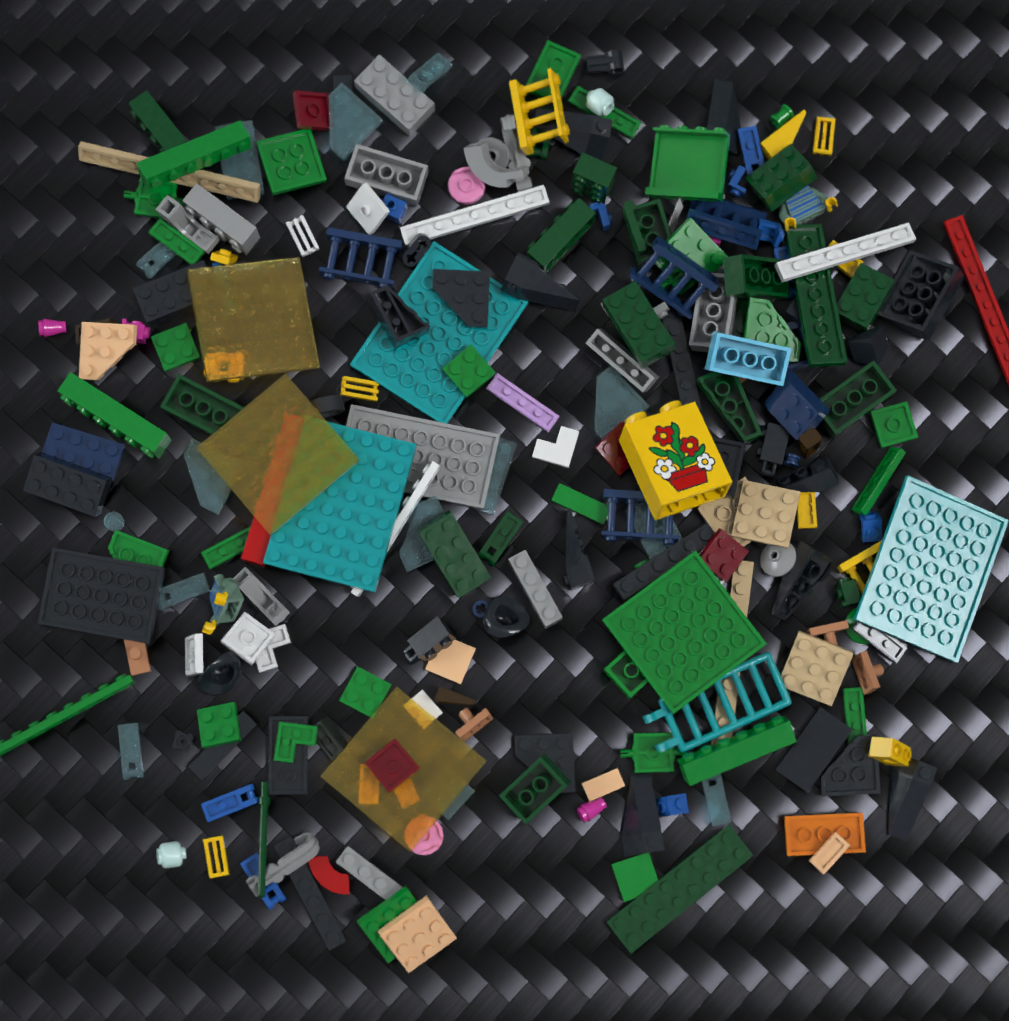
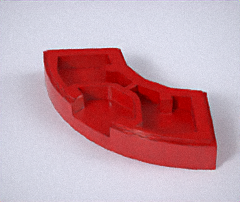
[309,856,350,894]

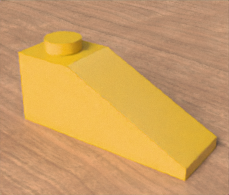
[760,110,807,160]

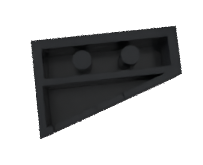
[368,285,430,349]

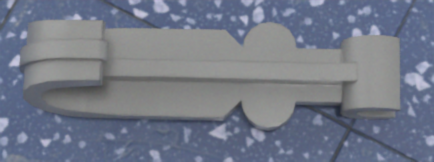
[500,114,533,192]
[246,832,320,897]

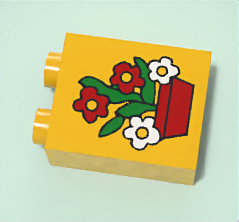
[619,400,732,520]

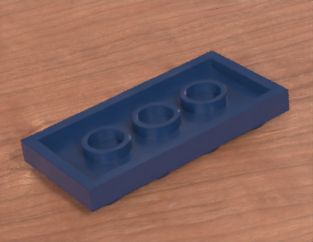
[42,422,126,482]

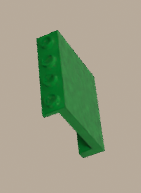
[645,125,730,202]

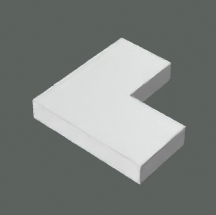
[532,426,579,468]
[256,624,291,673]

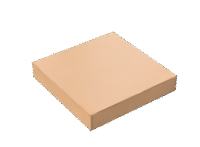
[425,640,476,684]

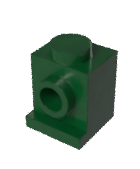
[836,577,861,608]

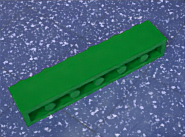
[137,120,252,190]
[677,716,797,786]

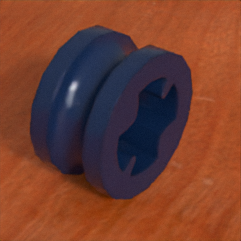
[783,453,801,467]
[473,600,489,618]

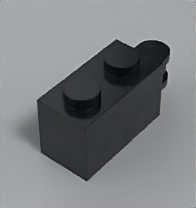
[756,423,790,478]
[402,616,456,665]

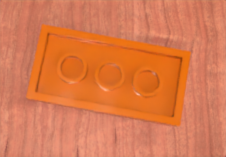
[784,813,866,856]

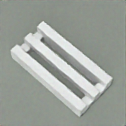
[286,215,319,257]

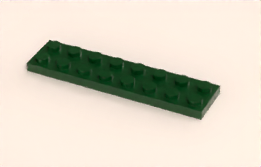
[784,224,847,367]
[606,824,754,953]

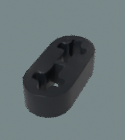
[402,233,431,267]

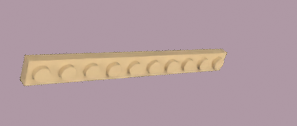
[78,142,260,203]
[711,561,754,745]

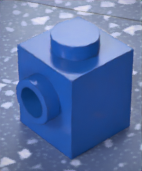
[381,194,407,224]

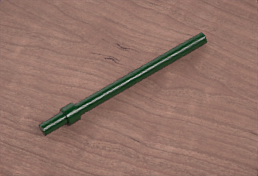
[257,782,270,898]

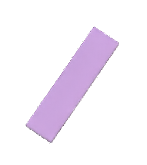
[486,373,559,432]

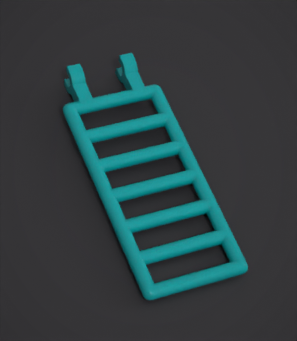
[642,652,791,753]

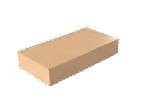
[582,768,625,802]
[809,832,850,875]

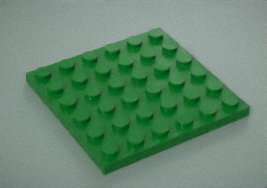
[602,550,767,714]

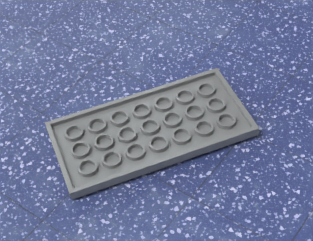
[346,404,500,510]

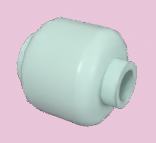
[586,88,614,116]
[156,841,186,868]

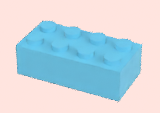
[705,332,792,386]

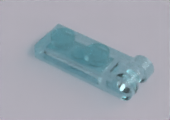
[407,52,452,93]
[136,242,176,278]
[158,573,211,610]
[118,723,144,780]
[701,773,731,826]

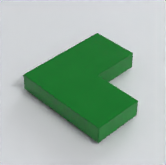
[274,722,318,763]

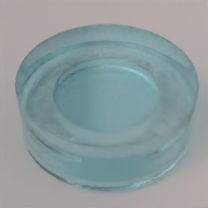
[104,511,124,531]

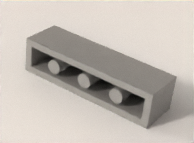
[586,328,659,392]
[508,550,563,629]
[336,846,403,900]

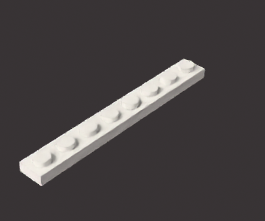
[400,185,549,247]
[774,223,916,282]
[351,461,441,597]

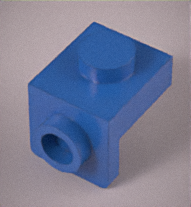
[727,165,747,198]
[589,202,613,231]
[757,219,785,248]
[859,511,882,543]
[656,793,689,817]

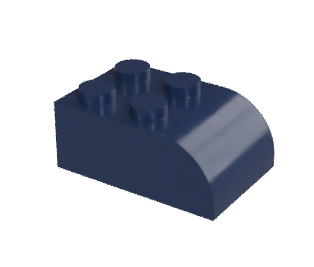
[765,371,830,440]

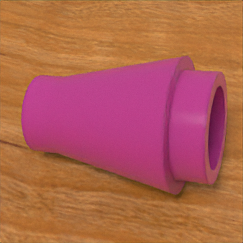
[38,318,66,337]
[576,797,607,822]

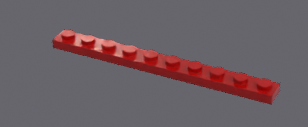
[944,215,1009,386]

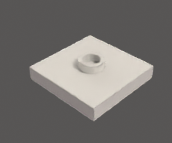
[346,183,390,235]
[221,612,276,665]
[185,634,203,676]

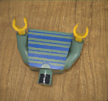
[779,185,838,231]
[202,574,244,635]

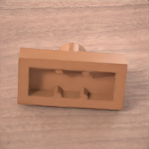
[807,620,849,645]
[124,639,151,676]
[851,651,884,695]
[455,708,493,743]

